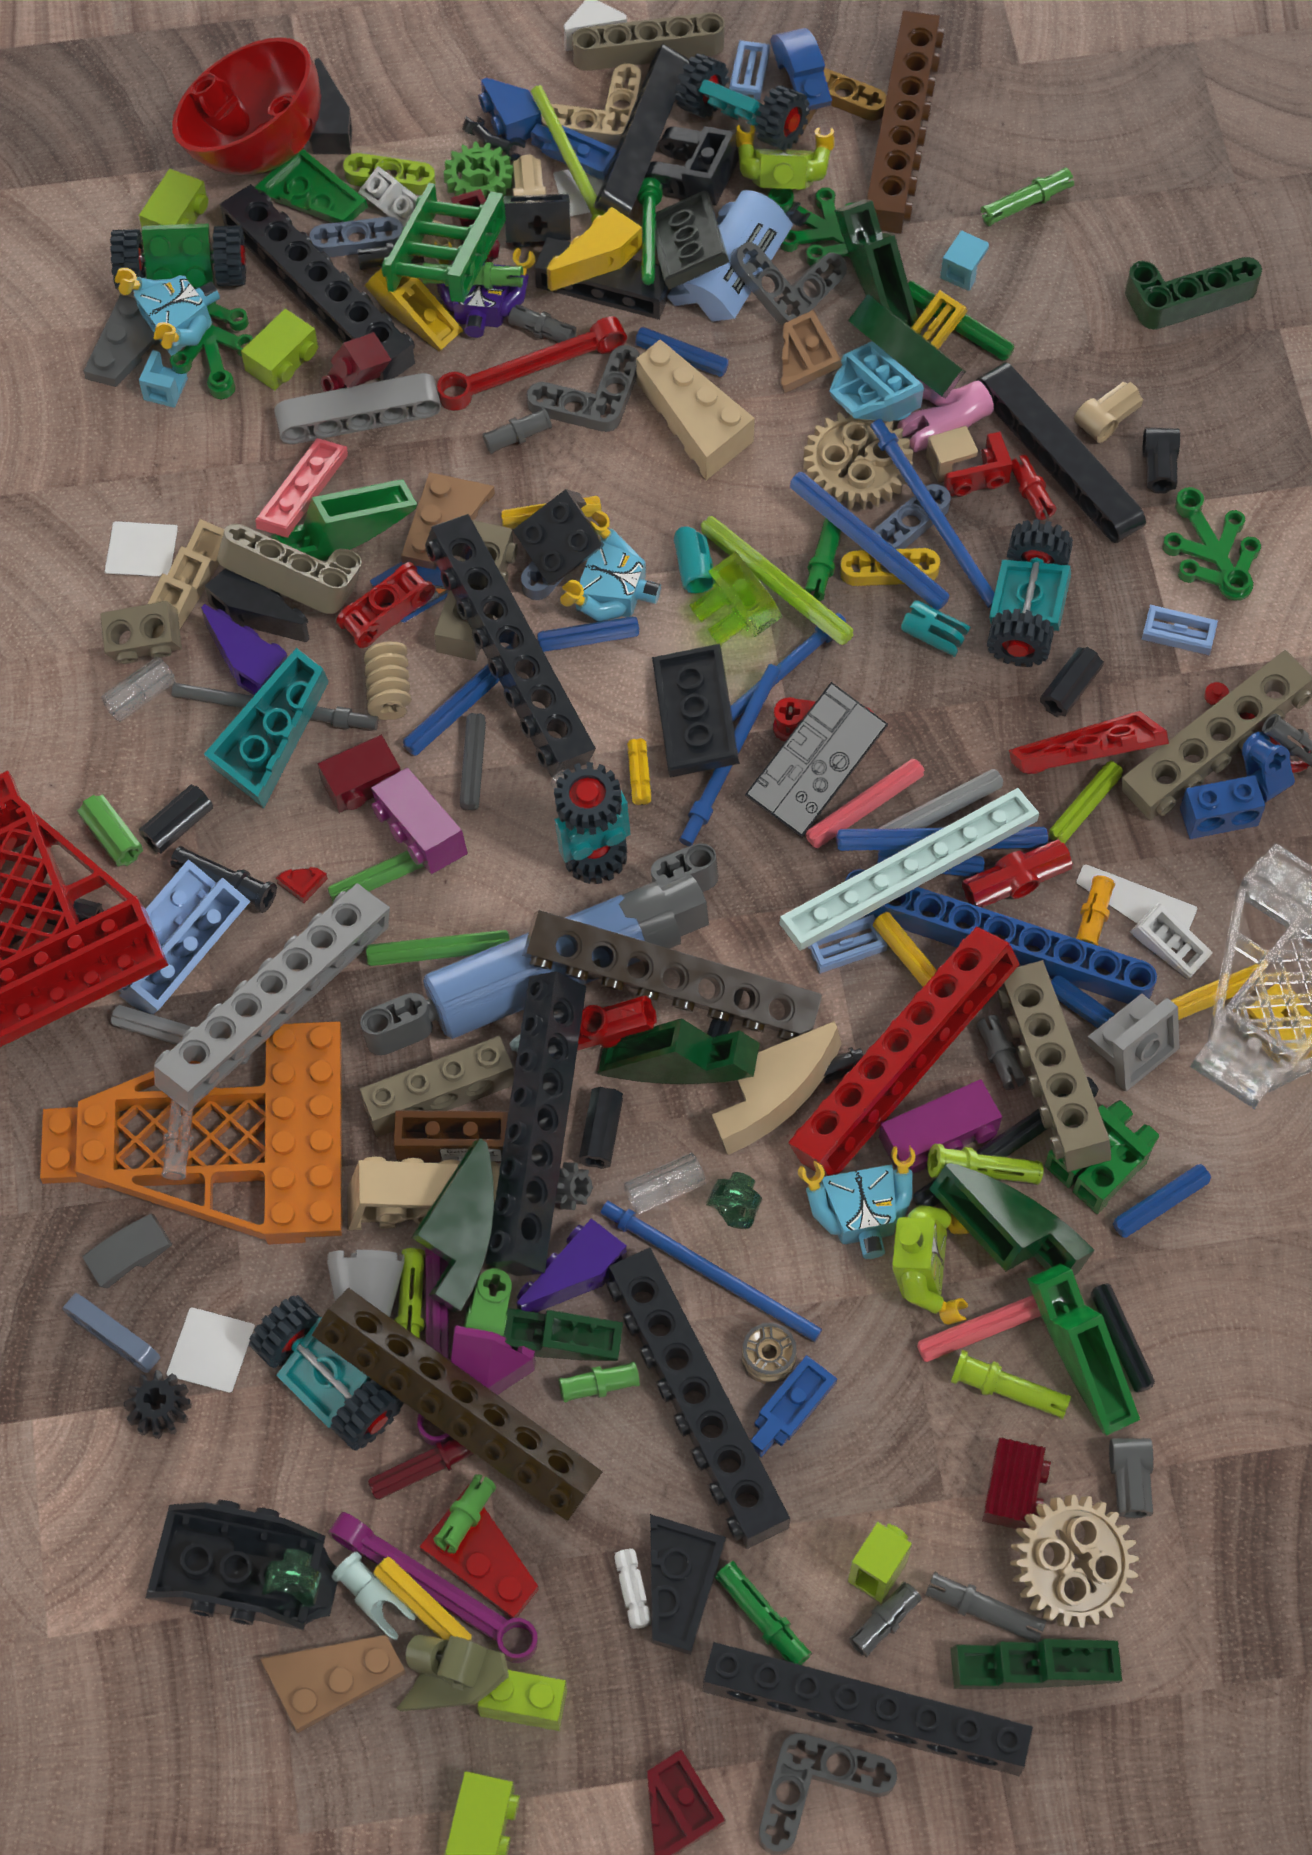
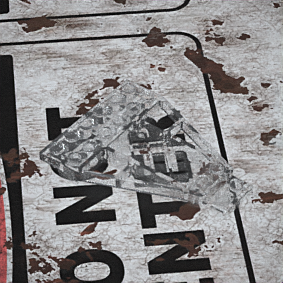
[1191,843,1312,1109]

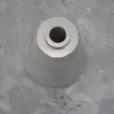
[327,1250,405,1317]

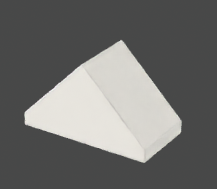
[564,0,627,51]

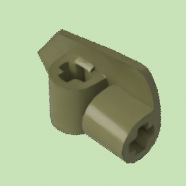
[396,1634,509,1711]

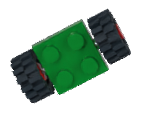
[110,223,246,290]

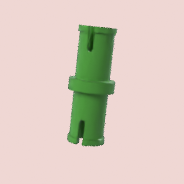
[558,1362,640,1403]
[434,1474,496,1554]

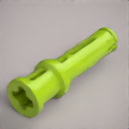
[927,1143,1044,1185]
[951,1350,1071,1420]

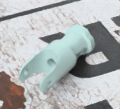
[331,1552,416,1640]

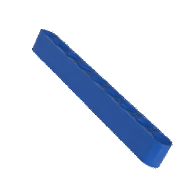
[845,869,1157,1004]

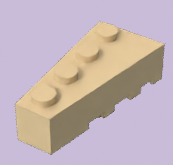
[636,339,755,480]
[347,1157,500,1230]

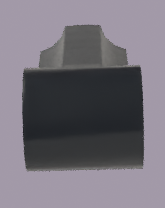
[1142,427,1180,494]

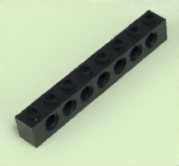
[220,184,415,381]
[425,514,596,778]
[485,971,587,1277]
[605,1247,790,1549]
[703,1642,1033,1777]

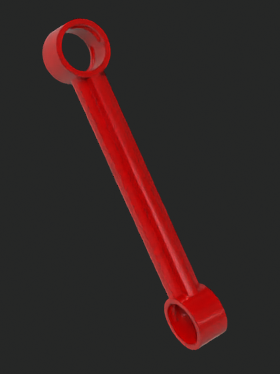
[437,316,627,411]

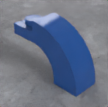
[770,28,832,110]

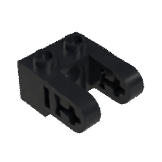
[644,126,739,206]

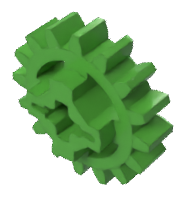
[443,142,514,199]

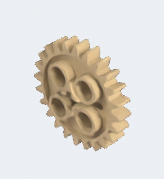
[803,412,913,510]
[1010,1495,1139,1628]

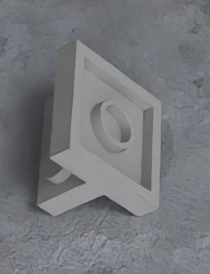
[1088,993,1180,1092]

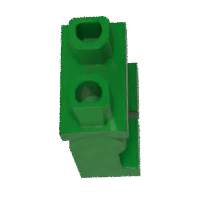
[1044,1100,1159,1215]

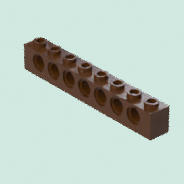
[867,10,945,234]

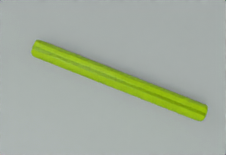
[701,516,854,645]

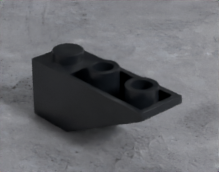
[308,58,353,155]
[204,568,310,642]

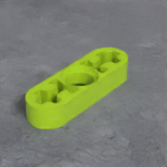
[343,153,436,195]

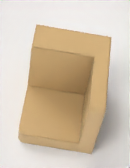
[926,426,978,483]

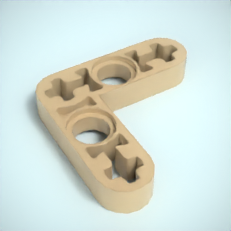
[541,64,641,145]

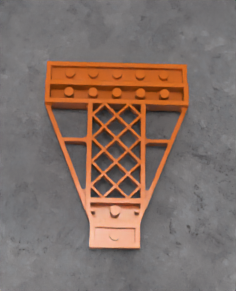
[40,1021,342,1244]

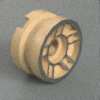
[742,1323,797,1384]

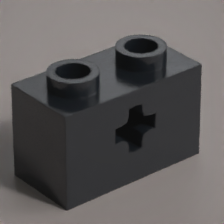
[504,194,571,247]

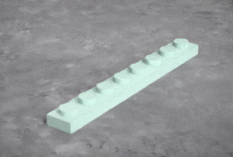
[779,788,1039,951]

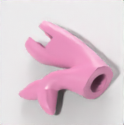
[897,379,994,452]

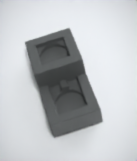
[82,1214,173,1289]

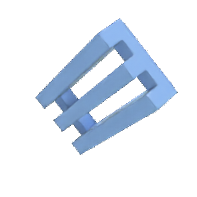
[729,40,770,100]
[1141,605,1218,655]
[808,915,887,974]

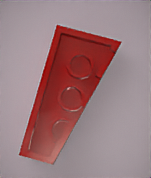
[1009,711,1169,774]

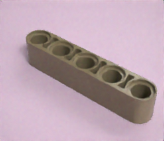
[572,12,725,71]

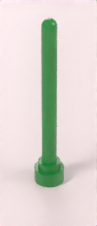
[637,178,662,285]

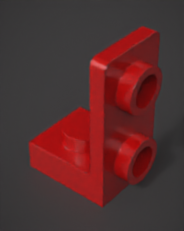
[944,431,1013,496]

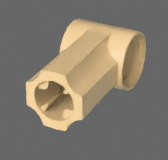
[513,155,546,217]
[1074,382,1143,443]

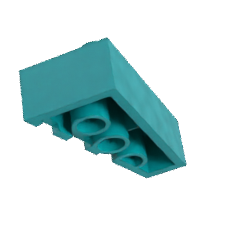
[204,648,329,808]

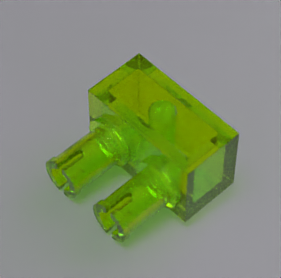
[689,551,783,646]

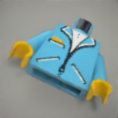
[114,268,220,356]
[560,511,661,622]
[798,1146,916,1259]

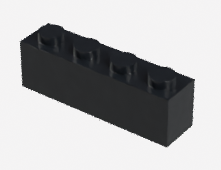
[535,237,671,320]

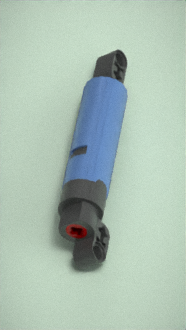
[360,843,719,1055]

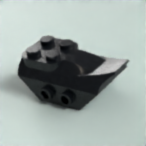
[145,1500,338,1630]

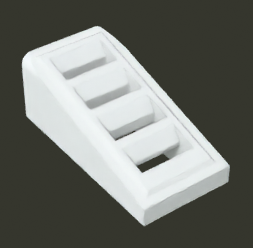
[1130,902,1213,979]

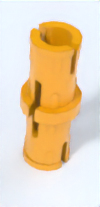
[1076,875,1115,946]

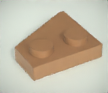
[781,310,842,393]

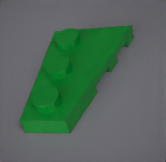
[255,149,368,223]

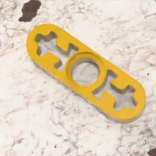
[840,548,940,586]

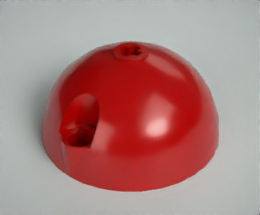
[172,37,321,176]

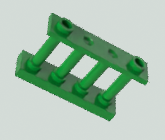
[382,183,506,303]

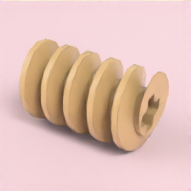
[364,641,411,720]

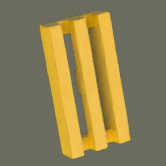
[911,290,967,349]

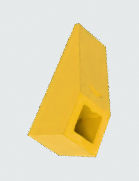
[547,207,642,291]

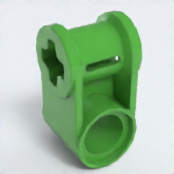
[464,1268,512,1336]

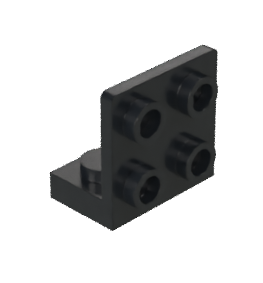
[513,489,604,585]

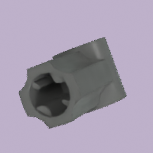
[1109,1438,1154,1519]

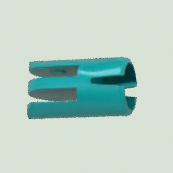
[674,526,716,594]
[901,600,971,657]

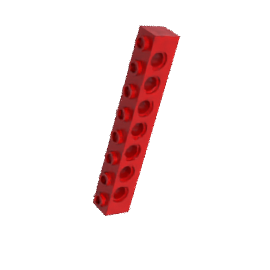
[788,926,1020,1177]

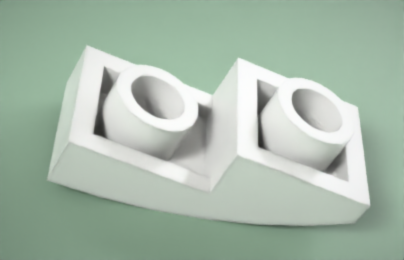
[358,166,418,227]

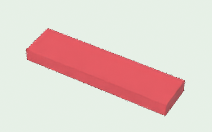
[255,438,348,538]

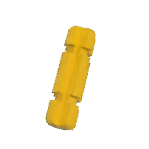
[627,738,651,805]

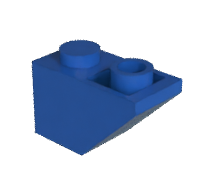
[478,78,542,140]

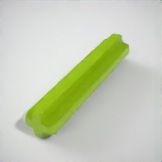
[1048,761,1123,843]

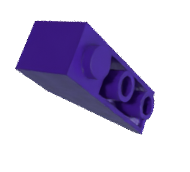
[201,604,287,696]
[517,1218,627,1313]

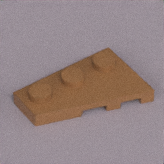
[401,472,495,570]
[260,1635,406,1733]

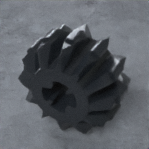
[124,1370,192,1439]

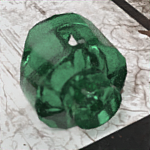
[706,1172,762,1229]
[261,1549,322,1607]

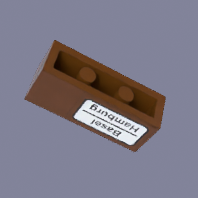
[394,1110,509,1163]

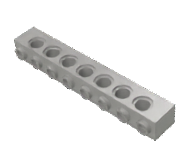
[154,883,390,1111]

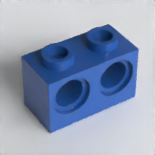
[1180,775,1265,839]

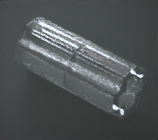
[101,657,176,722]
[624,1152,706,1215]

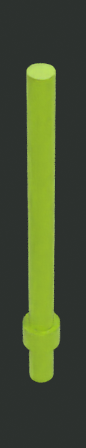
[530,85,604,222]

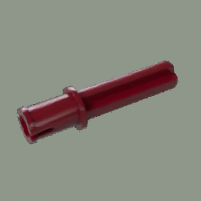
[368,1439,474,1500]

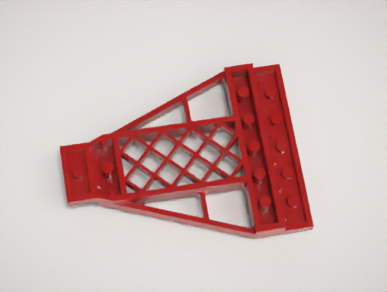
[0,770,169,1047]

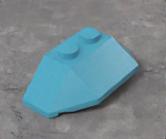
[829,341,924,422]

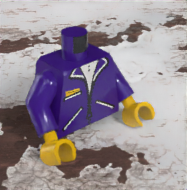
[434,241,535,338]

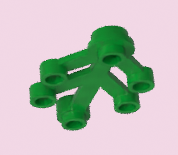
[768,187,854,266]
[170,301,253,399]
[1162,487,1261,601]

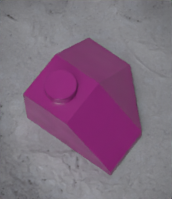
[451,1326,536,1395]

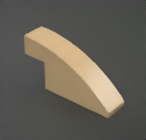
[712,1022,842,1155]

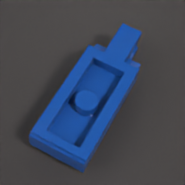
[531,123,616,180]
[751,1355,838,1458]

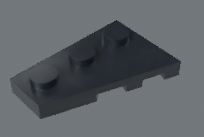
[650,1514,726,1655]

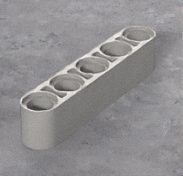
[274,373,441,444]

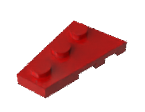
[419,1484,539,1619]

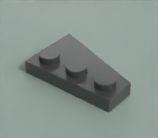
[83,294,161,387]

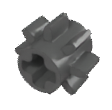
[555,1162,593,1210]

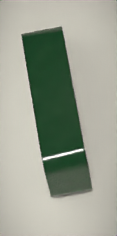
[1125,257,1262,330]

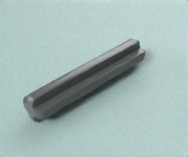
[460,713,486,811]

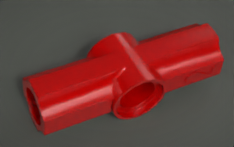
[962,839,1073,908]
[577,995,657,1051]

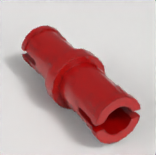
[1011,455,1057,520]

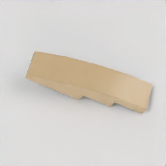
[148,519,224,638]

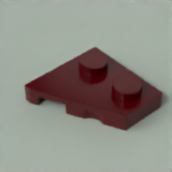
[647,1749,726,1855]

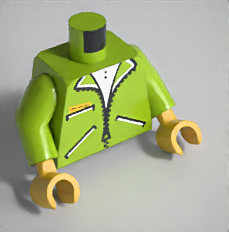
[735,125,834,189]
[893,1206,969,1325]

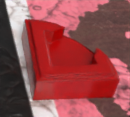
[276,867,328,904]

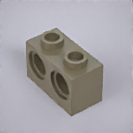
[100,601,182,664]

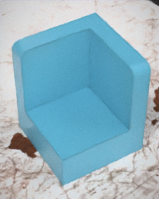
[940,230,989,291]
[139,350,188,408]

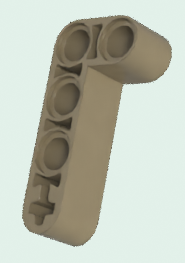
[217,524,362,614]

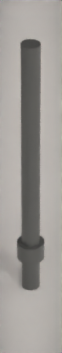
[172,683,379,730]

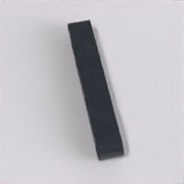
[593,44,689,217]
[976,362,1146,543]

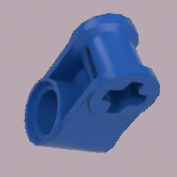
[1242,732,1295,803]

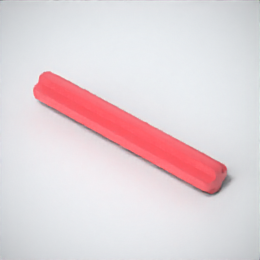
[806,759,925,848]
[917,1295,1041,1362]

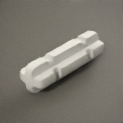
[614,1549,651,1629]

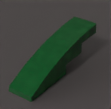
[463,1306,623,1361]
[950,1639,1123,1689]

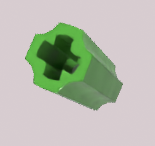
[77,794,143,867]

